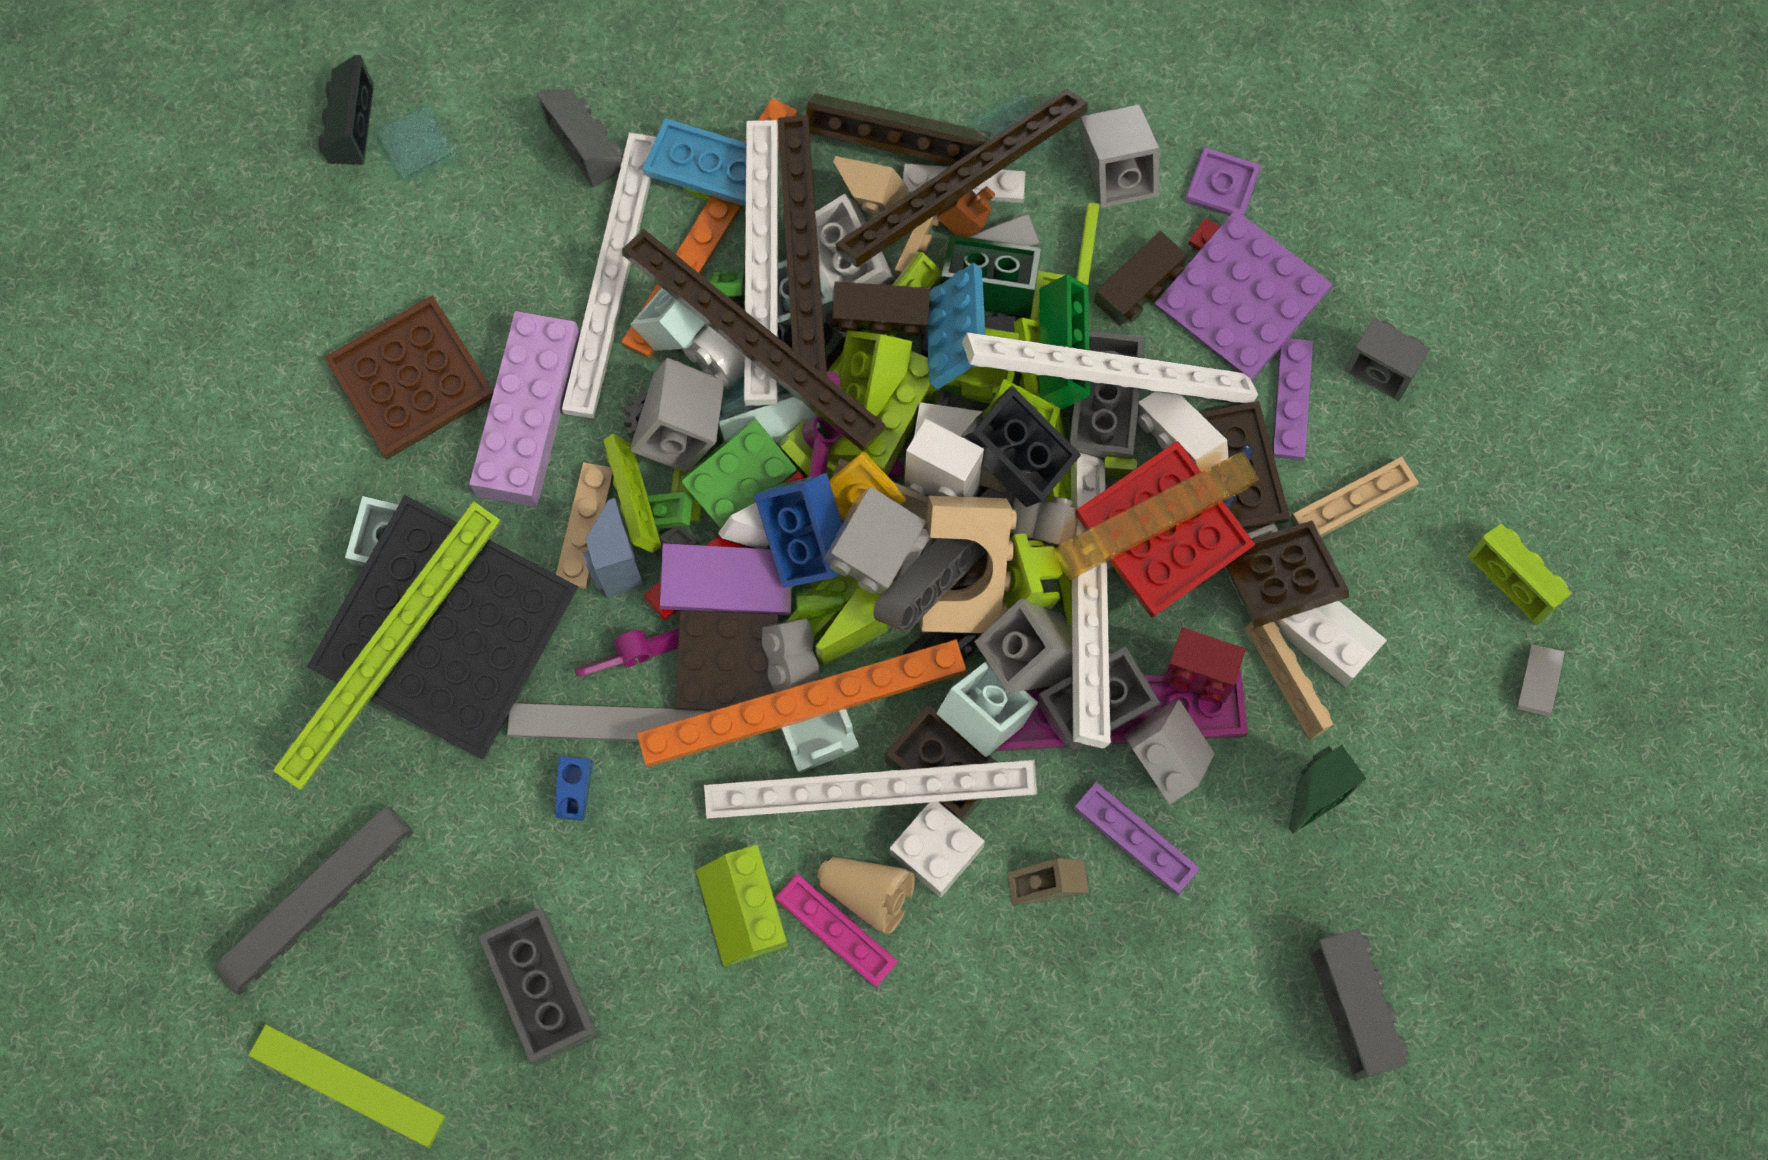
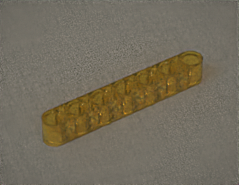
[1052,452,1260,580]

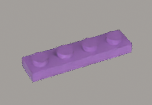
[1272,339,1313,460]
[1074,782,1200,896]

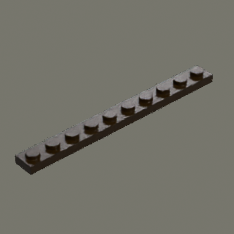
[835,89,1088,268]
[778,115,828,399]
[622,229,885,452]

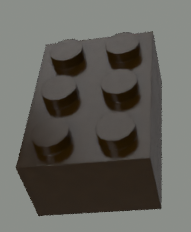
[885,704,998,822]

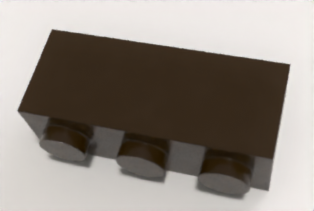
[1094,231,1187,326]
[831,281,930,337]

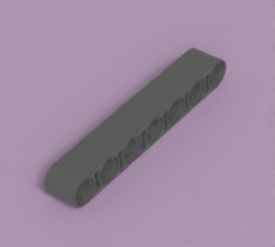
[874,488,1015,632]
[214,807,413,995]

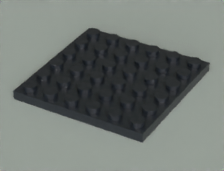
[307,495,579,760]

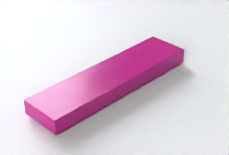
[775,873,898,988]

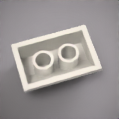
[816,193,896,298]
[1275,601,1387,687]

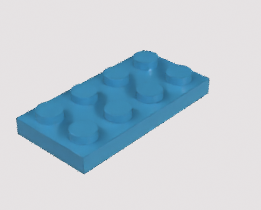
[642,118,779,207]
[927,263,986,389]

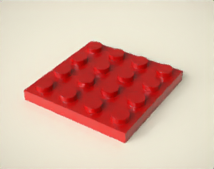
[1075,441,1255,618]

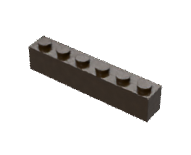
[806,93,991,165]

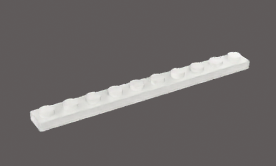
[744,120,778,406]
[562,132,656,419]
[962,333,1258,403]
[1071,452,1110,749]
[704,760,1037,818]

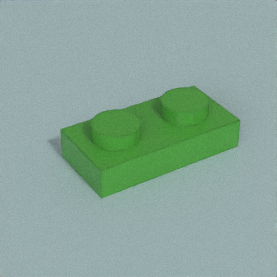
[710,272,745,300]
[647,491,693,529]

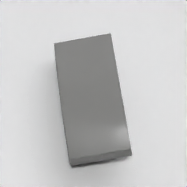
[971,214,1040,247]
[1517,644,1565,717]

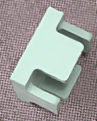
[780,709,860,773]

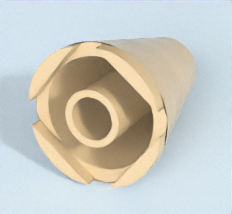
[817,857,915,934]

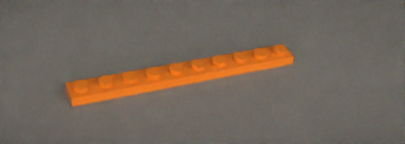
[621,98,799,359]
[637,640,966,767]

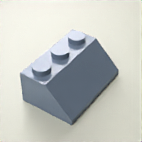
[583,498,644,598]

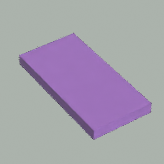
[660,543,791,616]

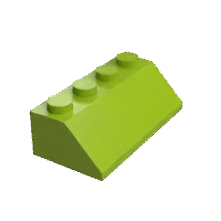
[828,351,936,476]

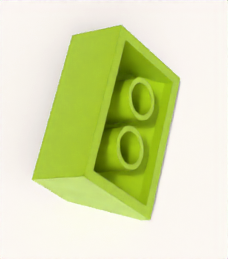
[1467,523,1572,626]
[696,844,789,967]

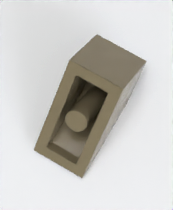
[1008,858,1089,906]

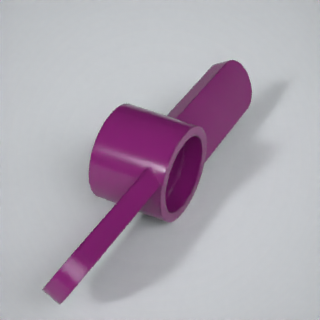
[802,372,841,477]
[574,629,679,676]

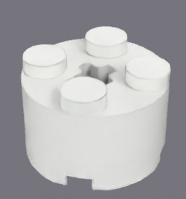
[683,325,745,390]

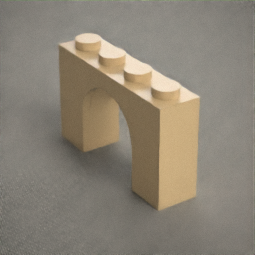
[918,496,1016,633]

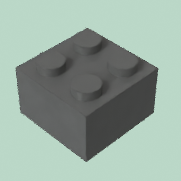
[1344,318,1430,401]

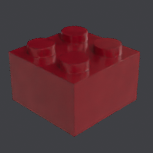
[1163,627,1246,703]

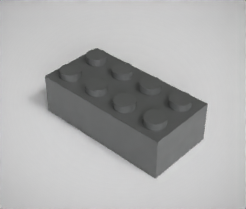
[1069,331,1145,459]
[478,907,600,1066]
[1308,928,1409,1081]

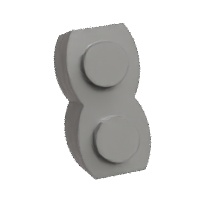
[1010,496,1078,547]
[762,618,819,692]

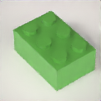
[680,417,797,529]

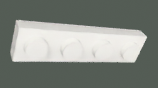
[903,164,1025,203]

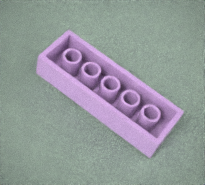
[469,311,580,508]

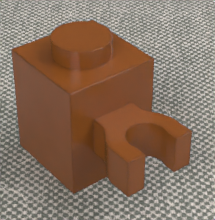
[937,186,996,237]

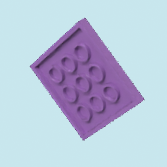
[1155,210,1333,381]

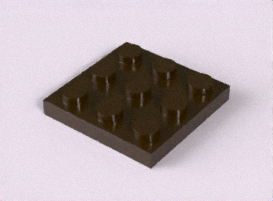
[1225,520,1349,628]
[676,610,778,711]

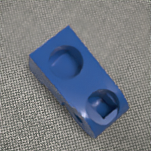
[556,756,594,821]

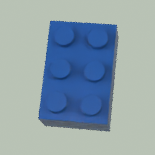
[754,473,842,588]

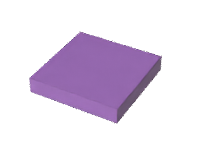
[1184,147,1262,216]

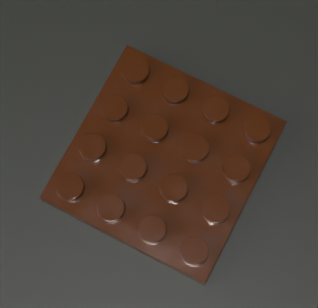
[324,295,494,460]

